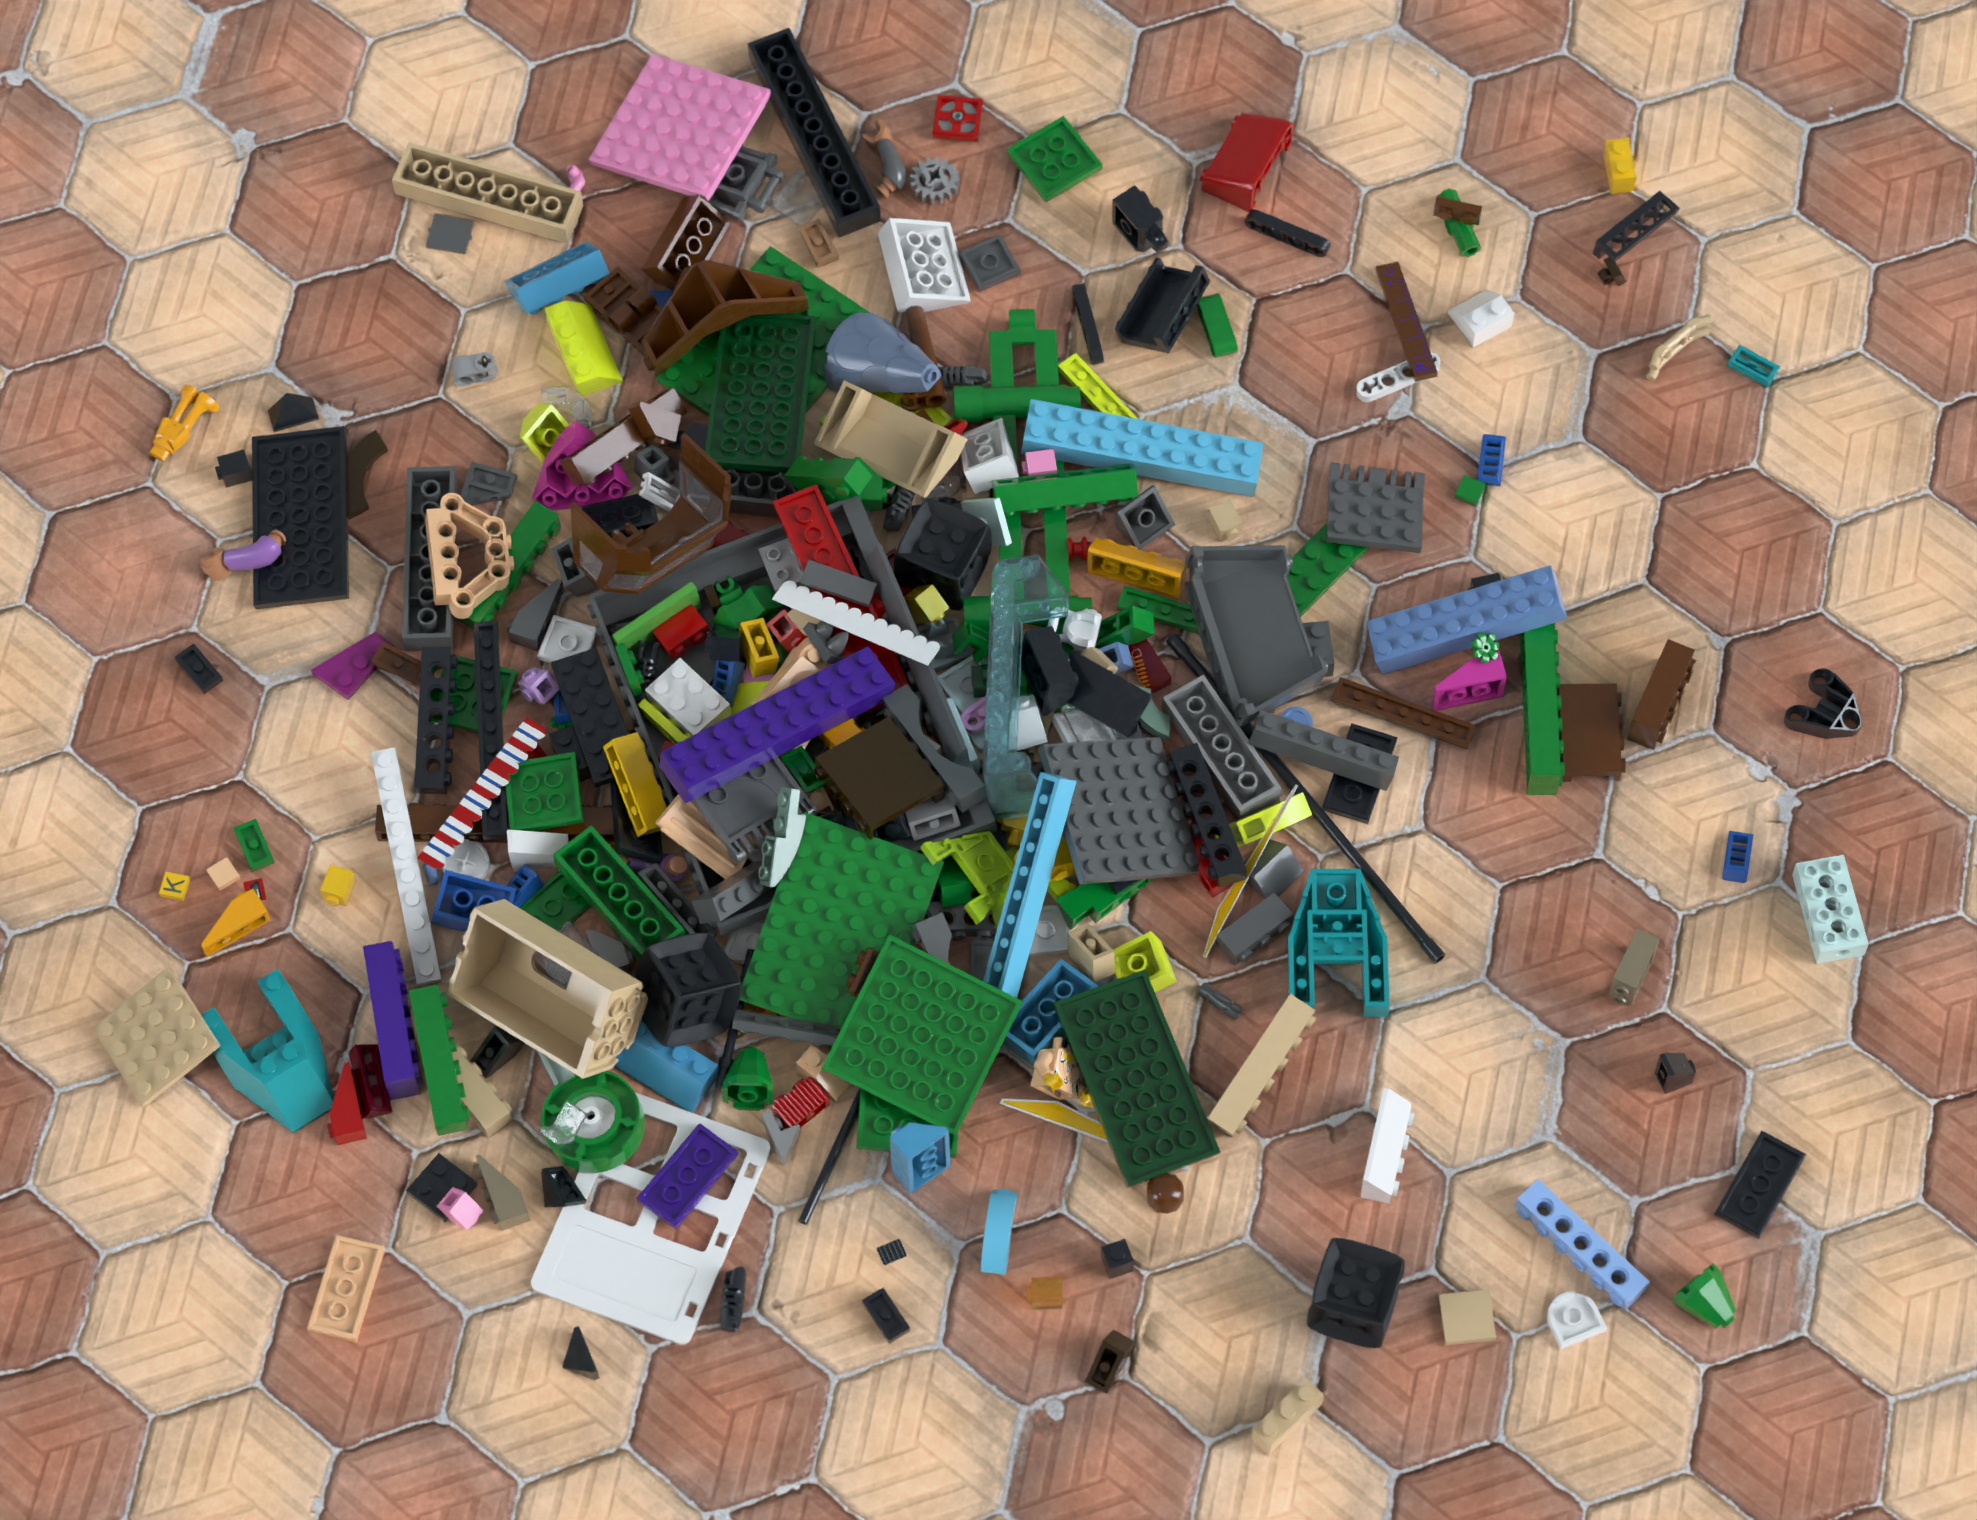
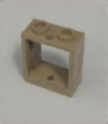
[1608,929,1660,1007]

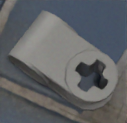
[451,352,498,386]

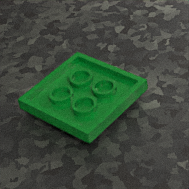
[1007,115,1103,203]
[431,656,518,733]
[506,752,584,831]

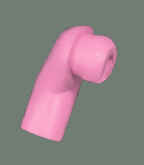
[566,165,585,191]

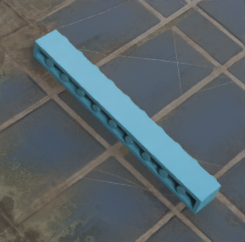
[983,772,1076,998]

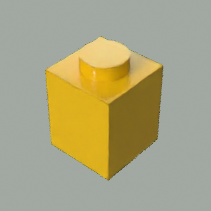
[320,864,356,906]

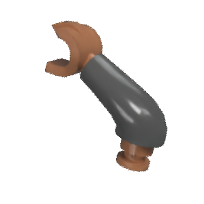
[862,118,906,199]

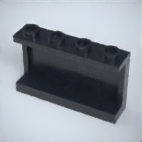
[1115,257,1210,354]

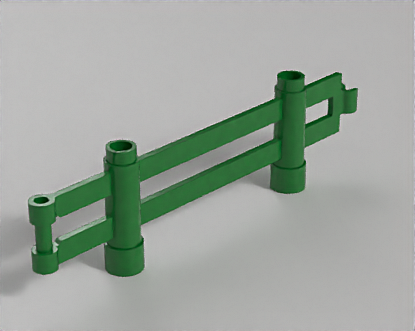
[953,309,1092,712]

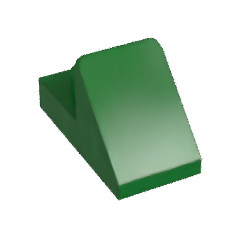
[781,745,826,795]

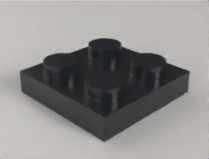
[406,1153,478,1222]

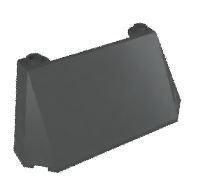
[1185,545,1328,726]

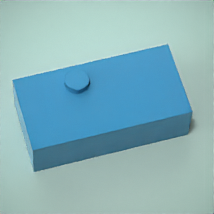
[1003,959,1098,1067]

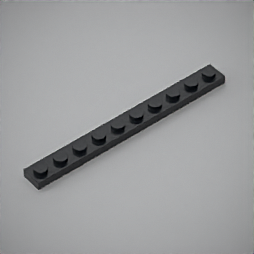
[474,621,508,840]

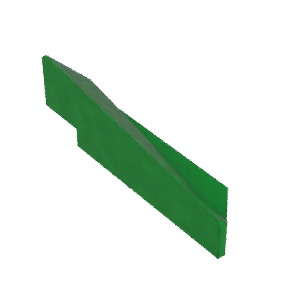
[1056,878,1154,930]

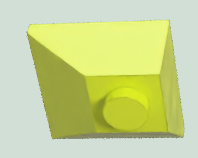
[520,403,569,464]

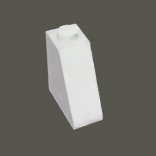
[507,830,569,872]

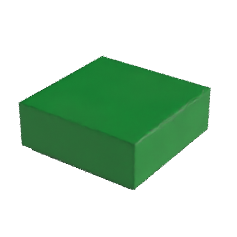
[1455,475,1486,507]

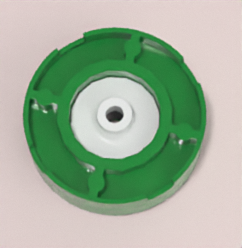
[541,1070,645,1173]

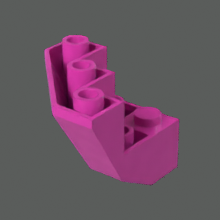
[532,420,632,510]

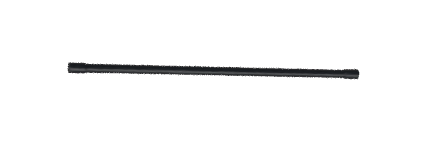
[1166,633,1446,964]

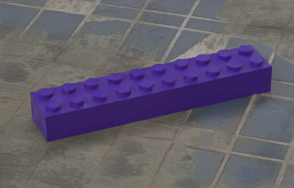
[659,647,895,804]

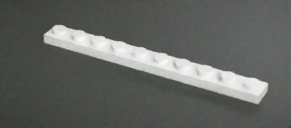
[371,747,442,986]

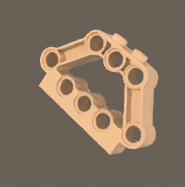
[425,493,514,619]

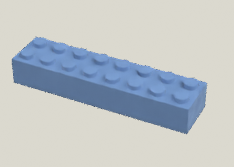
[1367,565,1567,675]

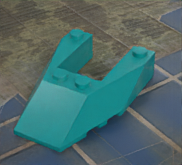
[1288,869,1390,1017]
[201,969,334,1133]

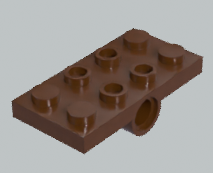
[584,267,662,358]

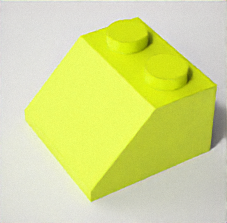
[1113,931,1177,993]

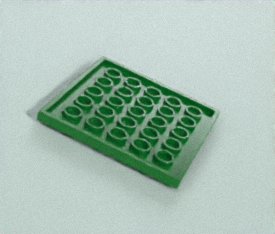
[821,934,1023,1136]

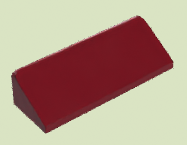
[1128,639,1172,695]
[349,1044,393,1119]

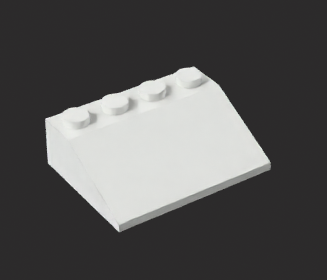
[878,218,971,312]

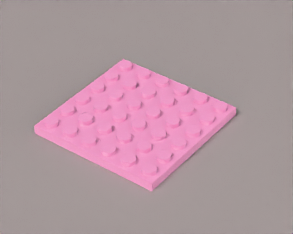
[588,54,772,202]

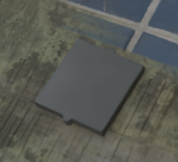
[426,213,474,255]

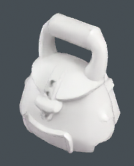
[1048,608,1102,653]

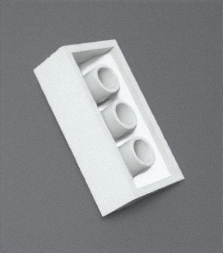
[1360,1088,1415,1204]

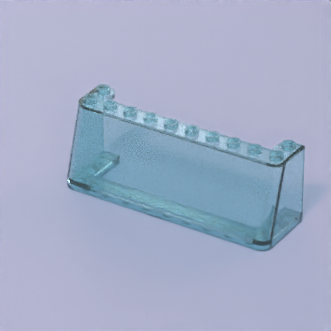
[983,554,1069,819]

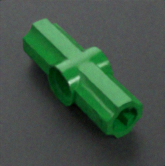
[1437,188,1481,257]

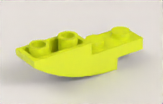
[1214,792,1312,847]

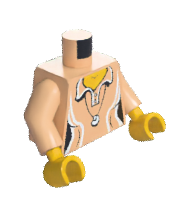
[1031,1037,1094,1108]

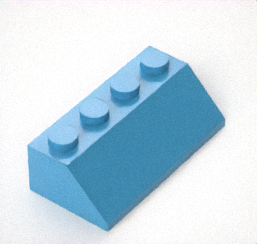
[505,241,609,314]
[614,1019,719,1113]
[890,1123,951,1195]

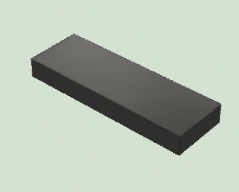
[800,560,877,607]

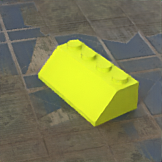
[545,300,623,398]

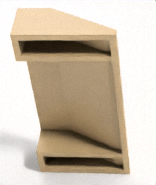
[813,380,967,498]

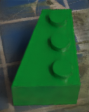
[784,456,872,505]

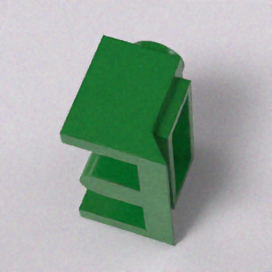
[952,621,1009,665]

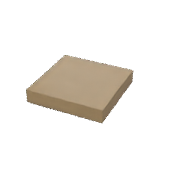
[1438,1289,1496,1345]

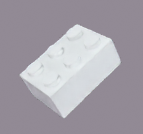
[645,658,733,736]

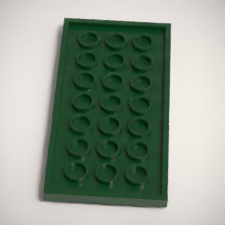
[705,314,816,473]
[1053,970,1221,1188]

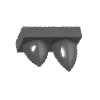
[803,621,849,664]

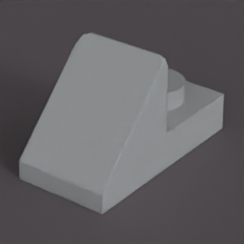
[762,1110,800,1165]

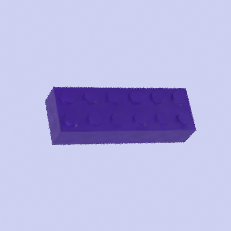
[363,941,423,1100]

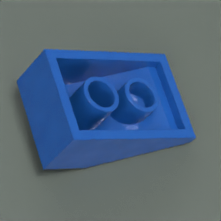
[431,869,517,931]

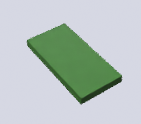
[612,582,702,654]

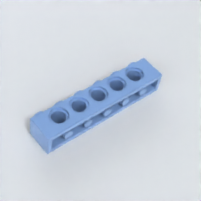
[1515,1179,1650,1310]

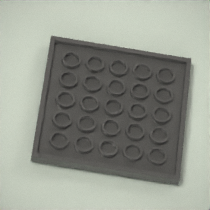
[1038,737,1199,884]

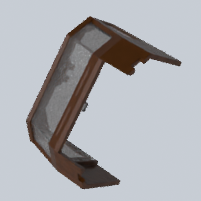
[570,433,731,594]

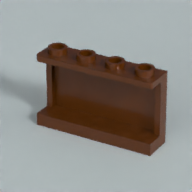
[1558,683,1626,782]

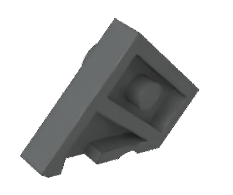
[460,462,518,505]

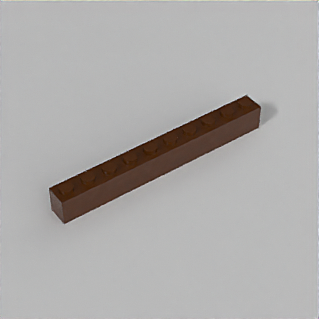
[375,803,615,844]

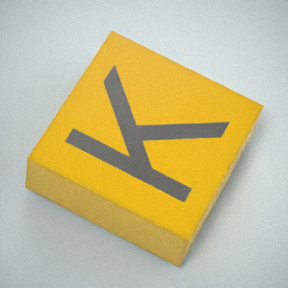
[159,872,190,901]

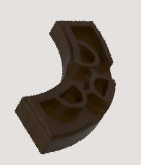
[347,430,388,520]

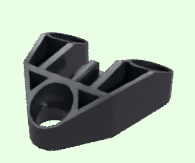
[1784,668,1861,739]

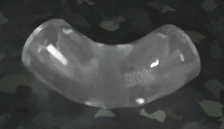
[541,386,594,429]
[921,454,966,503]

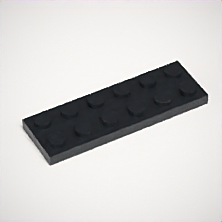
[550,648,628,788]

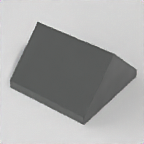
[1115,485,1175,550]
[1244,839,1304,899]

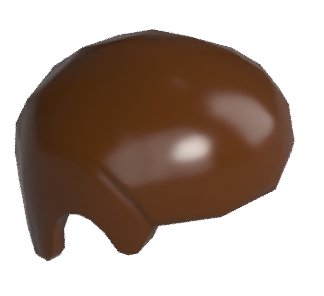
[1147,1173,1184,1214]

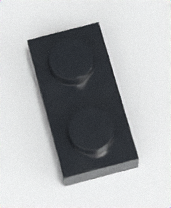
[174,643,223,694]
[862,1287,910,1344]

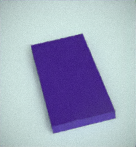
[636,1123,739,1229]

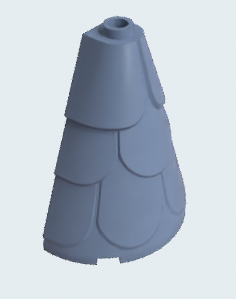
[824,312,942,393]

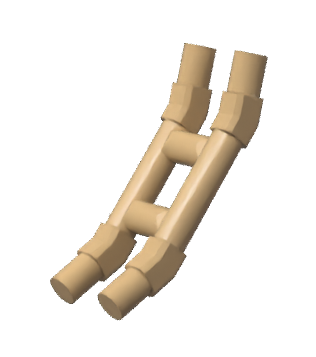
[1646,314,1712,381]

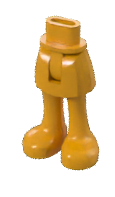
[149,384,220,462]

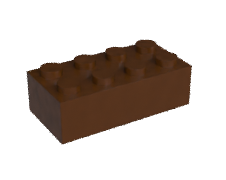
[1627,639,1697,750]

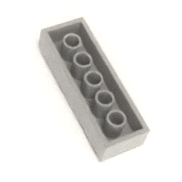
[1162,675,1281,820]

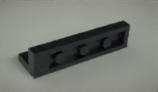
[1592,191,1680,262]

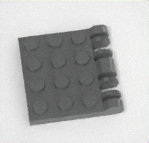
[1326,462,1425,553]
[691,757,817,864]

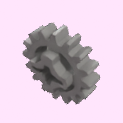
[910,156,960,205]

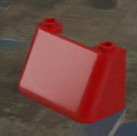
[1200,113,1293,212]

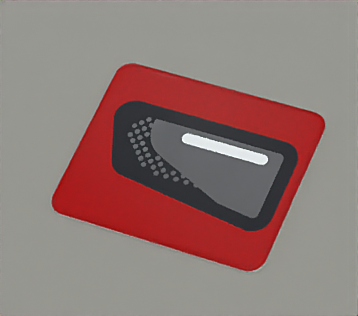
[243,878,266,901]

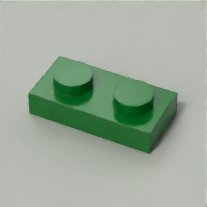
[615,643,644,697]
[234,819,275,872]

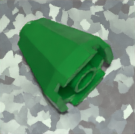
[722,1047,774,1111]
[1672,1263,1736,1329]

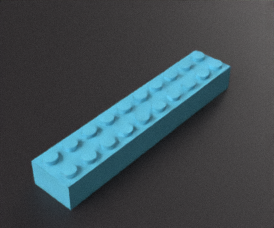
[1021,399,1264,497]

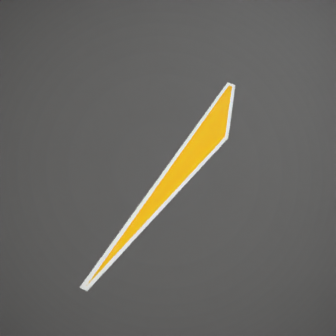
[1203,784,1298,958]
[999,1098,1190,1171]

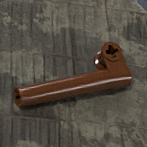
[900,306,946,412]

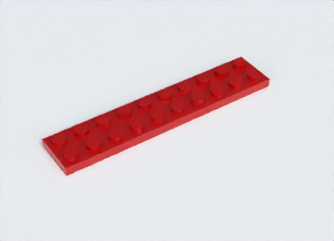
[773,484,911,713]

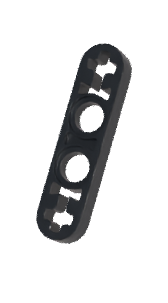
[1244,209,1331,257]
[1072,283,1104,365]

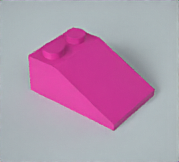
[1432,651,1507,711]

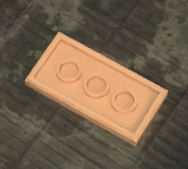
[307,1235,385,1343]

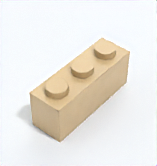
[1251,1377,1324,1456]

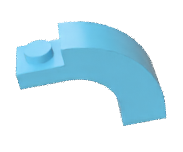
[980,1189,1018,1275]

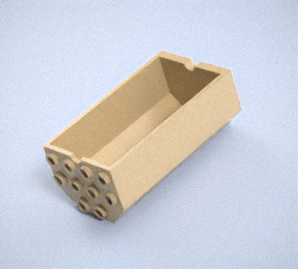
[447,899,648,1079]

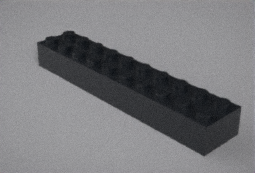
[747,28,881,238]

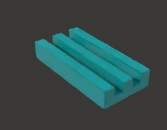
[1727,345,1781,388]

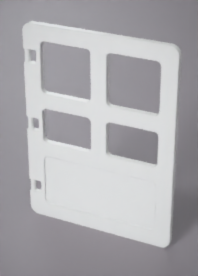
[531,1092,771,1345]

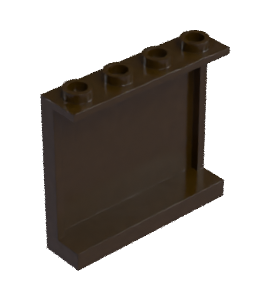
[814,717,944,840]

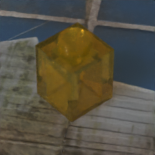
[1026,1276,1063,1310]

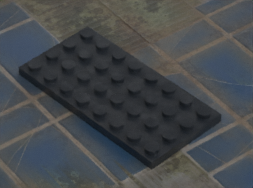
[252,426,349,609]

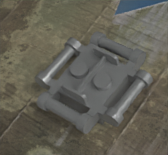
[709,144,785,221]

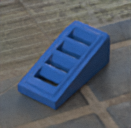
[1477,434,1506,486]
[712,660,745,708]
[1722,831,1754,883]
[507,864,544,908]

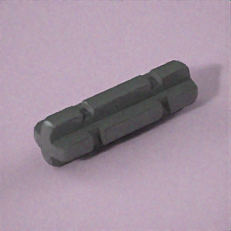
[1198,983,1242,1019]

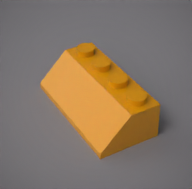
[1087,538,1187,599]

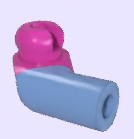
[423,863,440,886]

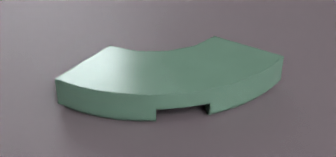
[1133,684,1171,740]

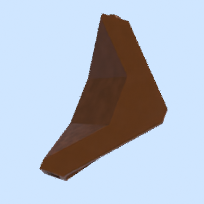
[641,259,809,378]

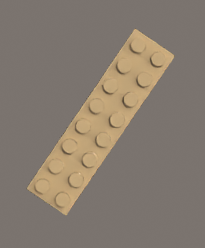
[392,142,583,244]

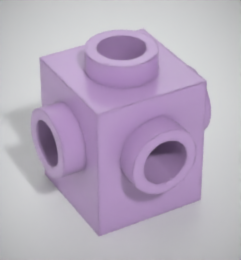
[517,667,559,705]

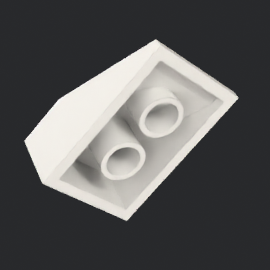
[961,418,1019,494]

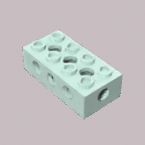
[1792,855,1869,964]

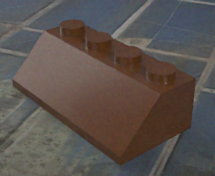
[641,194,731,290]

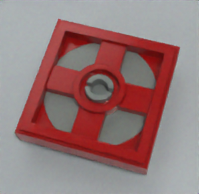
[932,95,983,142]

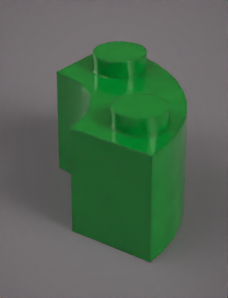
[711,584,782,631]

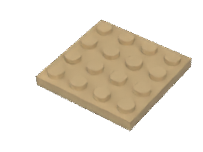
[93,967,221,1107]

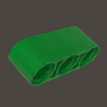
[1196,293,1238,358]

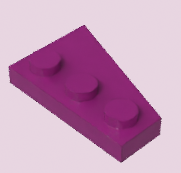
[311,632,394,700]

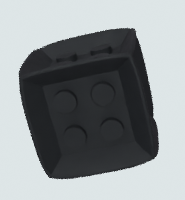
[894,499,992,611]
[634,933,741,1047]
[1307,1238,1405,1348]

